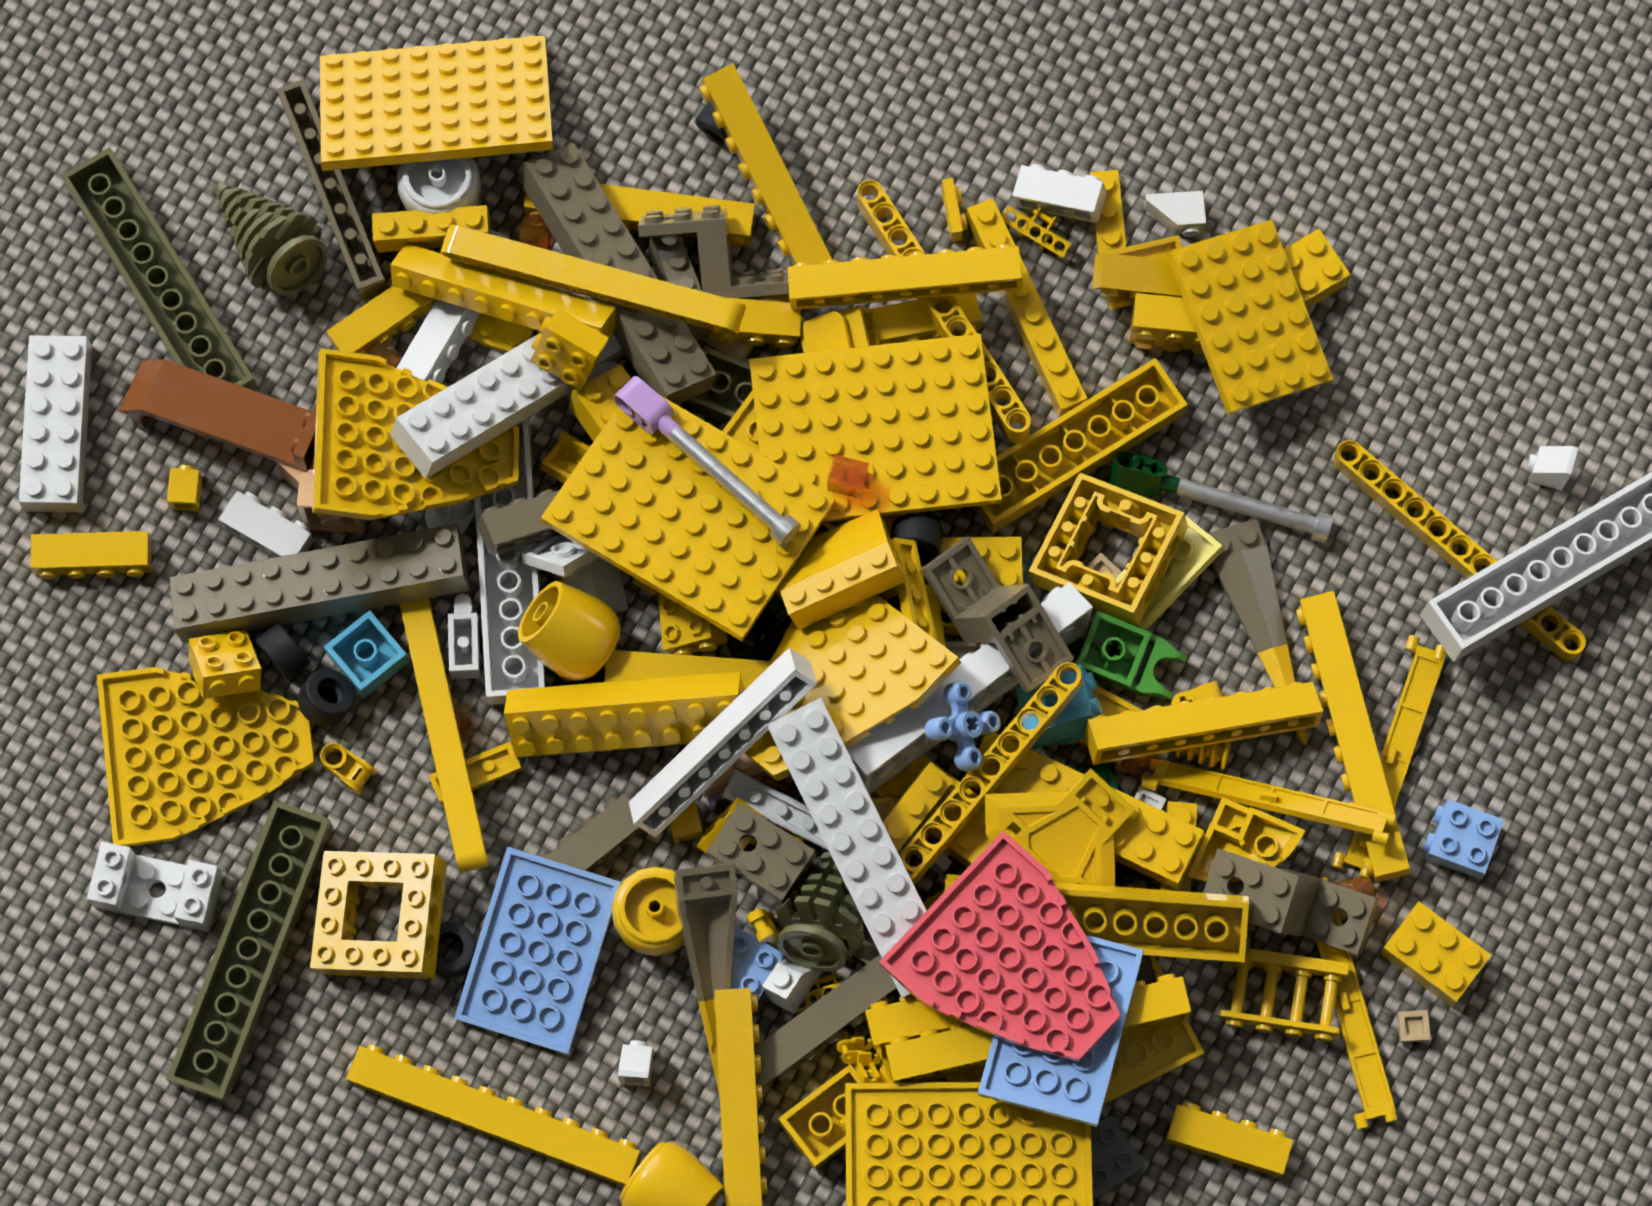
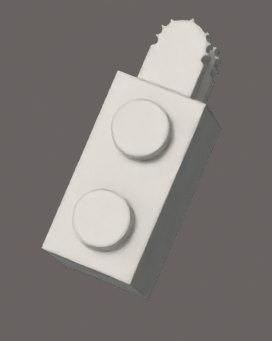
[448,593,481,679]

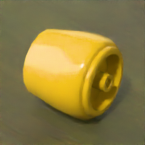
[518,581,621,682]
[611,866,685,956]
[619,1141,724,1206]

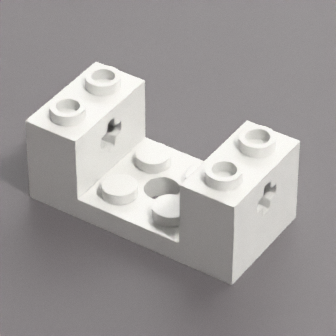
[87,841,223,932]

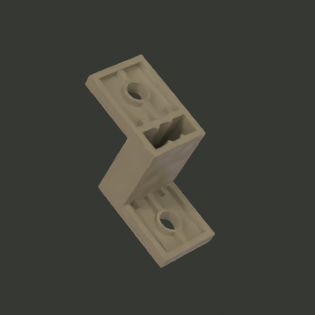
[638,205,789,298]
[920,537,1074,692]
[706,802,815,911]
[1203,848,1379,955]

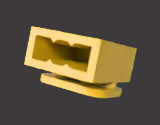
[800,305,880,353]

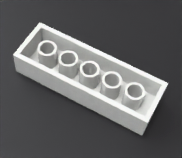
[19,335,92,512]

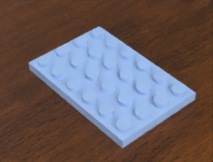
[454,847,622,1054]
[978,935,1144,1127]

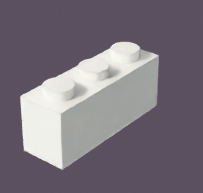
[1012,164,1107,223]
[218,491,314,558]

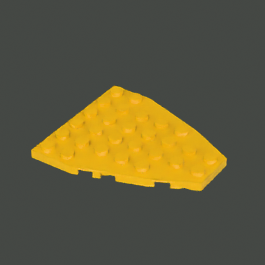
[312,348,519,520]
[744,595,961,781]
[97,667,315,847]

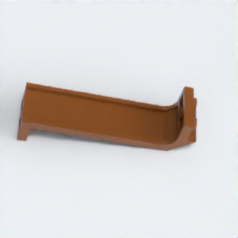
[119,359,316,472]

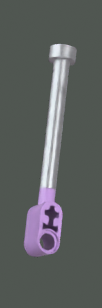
[613,376,801,547]

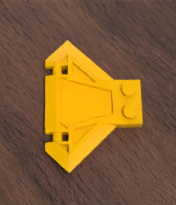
[985,768,1135,886]

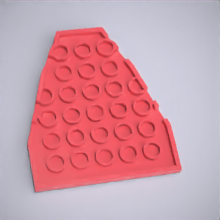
[879,831,1121,1062]

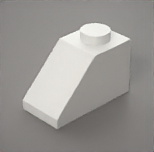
[1144,191,1206,237]
[1526,446,1578,491]
[762,958,823,1014]
[618,1040,654,1087]

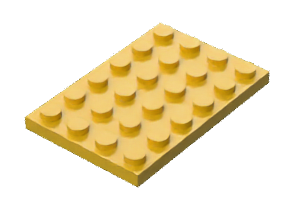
[1167,219,1333,415]

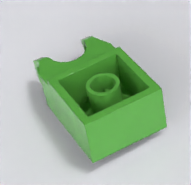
[1074,611,1187,701]

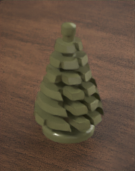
[215,182,328,295]
[773,850,865,972]

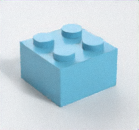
[324,610,409,699]

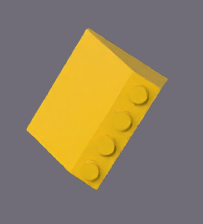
[779,508,907,630]

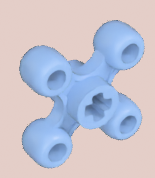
[925,681,1000,771]

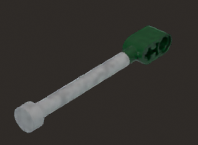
[1108,451,1333,544]

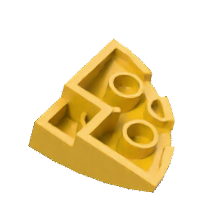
[1187,797,1306,883]

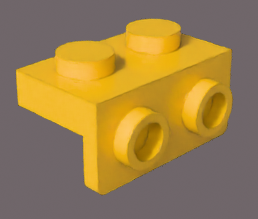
[540,431,589,484]

